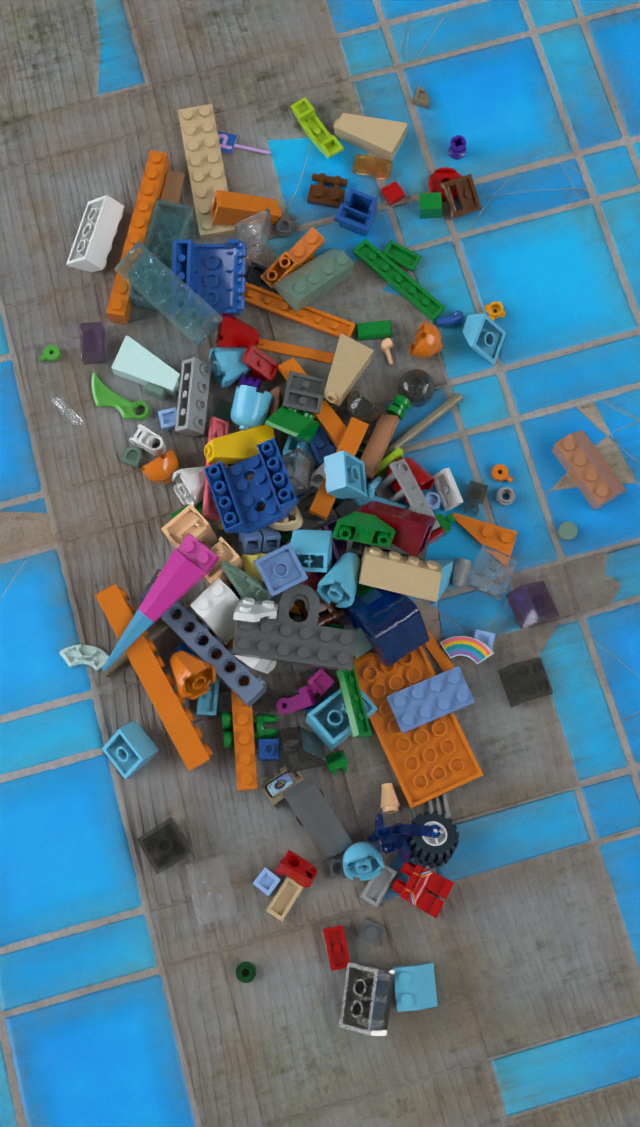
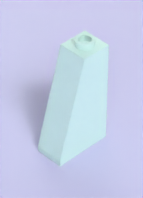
[111,336,181,397]

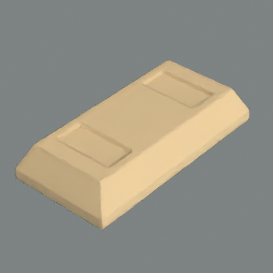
[265,876,304,922]

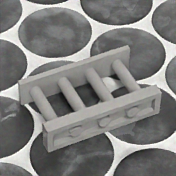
[366,459,440,530]

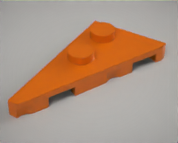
[453,513,518,568]

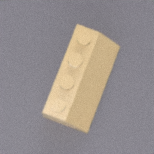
[359,547,442,602]

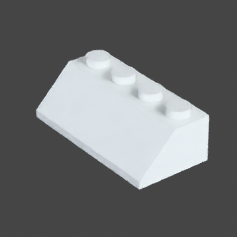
[66,195,124,272]

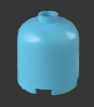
[230,385,273,431]

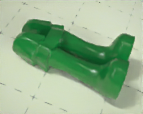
[222,712,279,749]

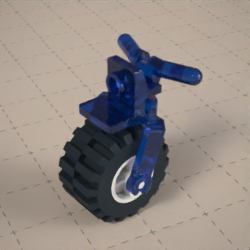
[367,811,459,869]

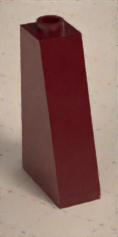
[358,500,436,557]

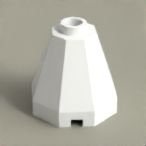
[171,466,206,507]

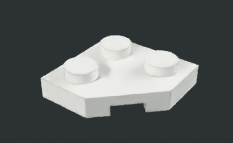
[233,597,279,622]

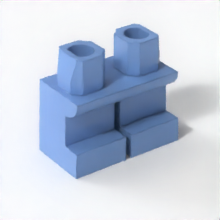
[238,526,281,554]

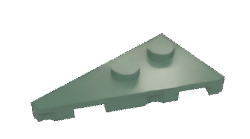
[221,561,282,604]

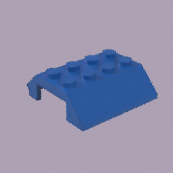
[171,239,247,318]

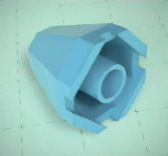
[209,347,251,388]

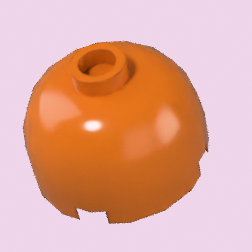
[409,321,443,359]
[140,449,179,484]

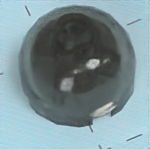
[397,369,435,408]
[345,389,382,424]

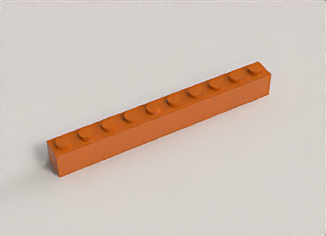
[106,150,170,325]

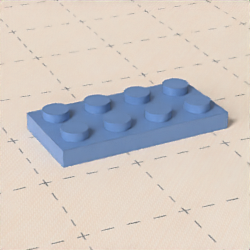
[386,666,475,734]

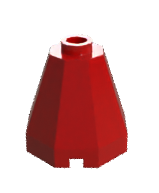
[216,312,260,348]

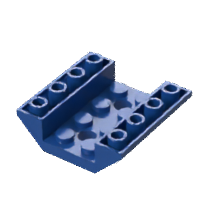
[204,438,298,533]

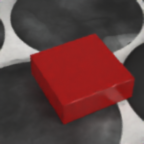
[381,181,405,206]

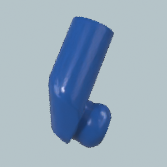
[437,310,464,327]

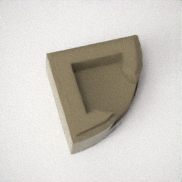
[412,86,430,109]

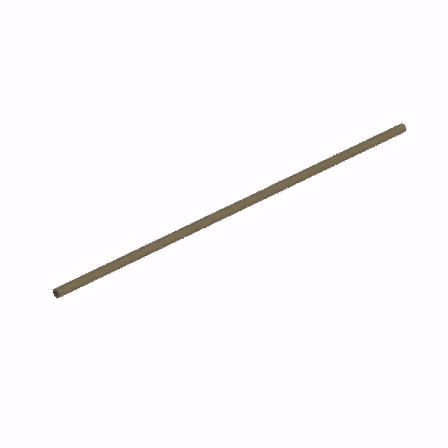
[101,393,463,678]

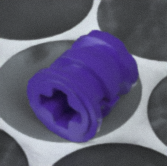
[448,135,466,160]
[239,373,261,392]

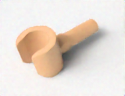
[381,338,394,365]

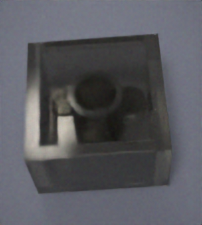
[137,817,195,875]

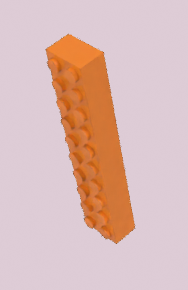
[95,584,213,771]

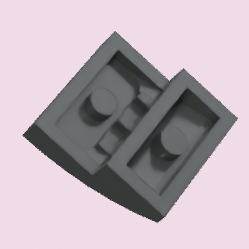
[283,371,326,414]

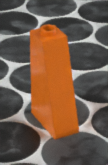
[211,190,282,225]

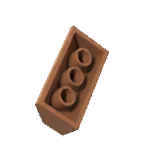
[552,430,627,511]

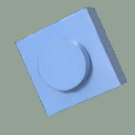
[158,407,177,431]
[474,629,496,651]
[252,867,281,896]

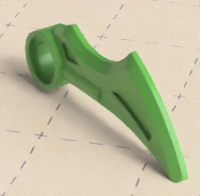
[91,373,150,421]

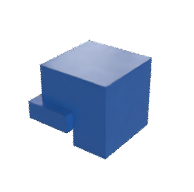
[334,188,378,237]

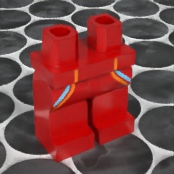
[391,861,454,918]

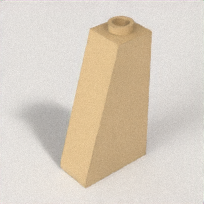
[333,113,408,162]
[323,333,374,406]

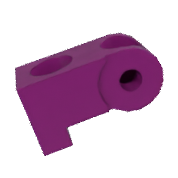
[276,685,317,715]

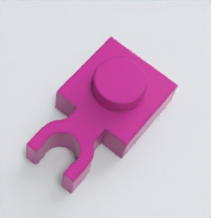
[308,668,336,697]

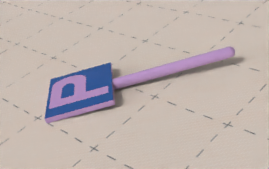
[217,131,271,155]

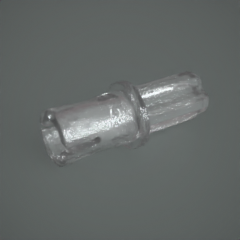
[52,395,82,428]

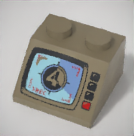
[261,763,304,807]

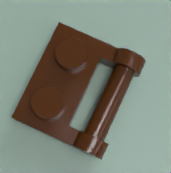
[440,174,482,220]

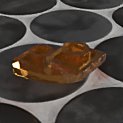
[352,154,393,179]

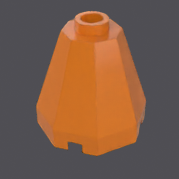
[169,650,217,700]

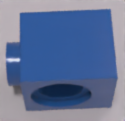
[259,739,280,761]

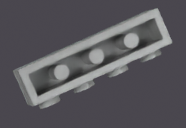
[175,357,211,438]

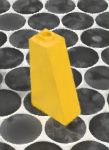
[204,424,275,464]

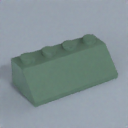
[273,248,354,312]

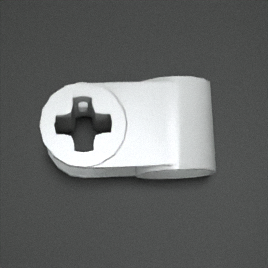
[129,424,166,457]

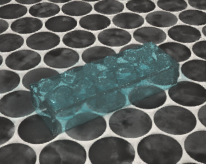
[129,199,194,314]
[114,241,223,347]

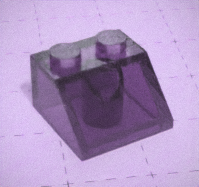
[505,581,559,630]

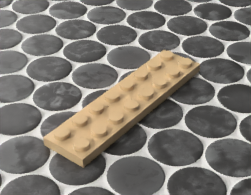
[178,104,236,239]

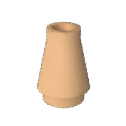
[380,783,400,814]

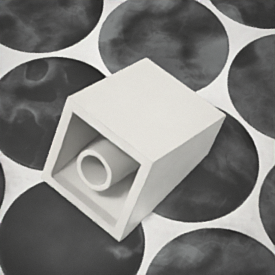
[190,578,239,645]

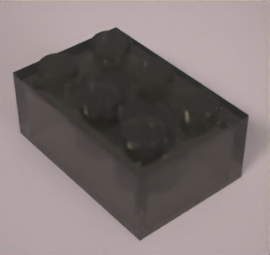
[339,962,395,1036]

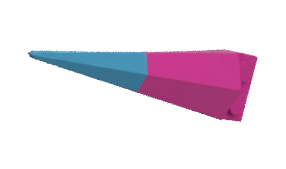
[102,533,220,671]

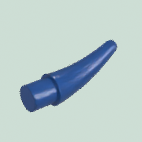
[305,691,334,714]

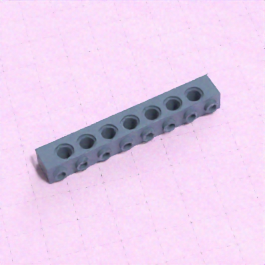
[139,583,266,708]

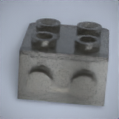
[498,657,553,708]

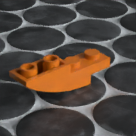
[260,227,326,290]

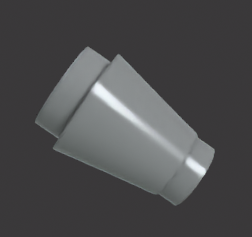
[452,558,472,587]

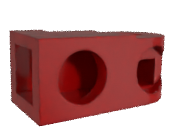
[275,850,317,887]

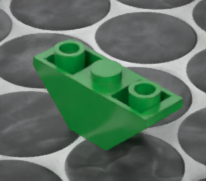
[332,511,395,548]

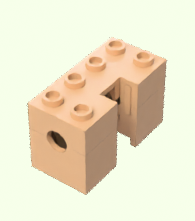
[161,504,245,588]

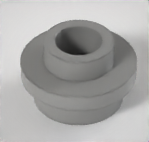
[496,487,516,506]

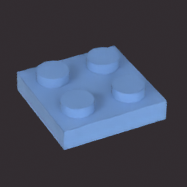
[254,543,308,597]

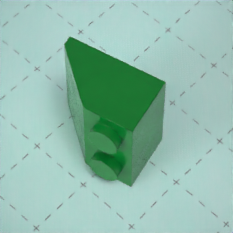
[265,407,320,444]

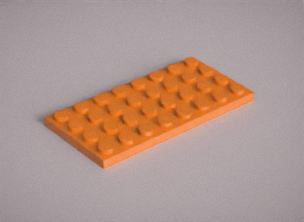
[353,632,483,809]

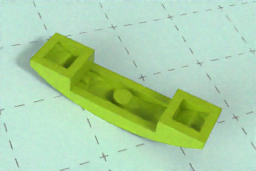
[290,97,344,158]

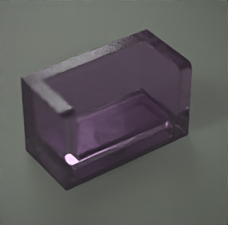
[80,322,106,365]

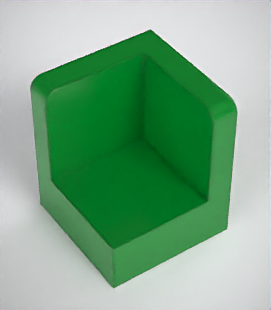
[419,192,442,219]

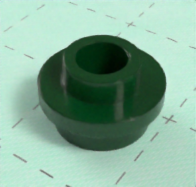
[236,961,256,983]

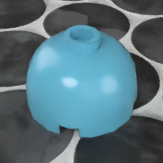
[343,842,384,881]

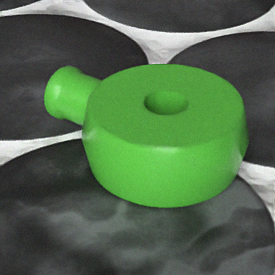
[38,345,61,362]

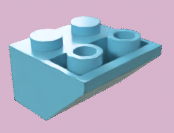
[290,529,332,573]

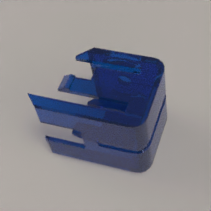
[345,587,430,668]

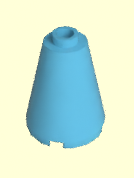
[317,552,361,608]

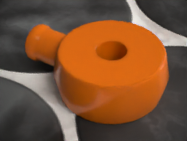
[491,464,514,483]

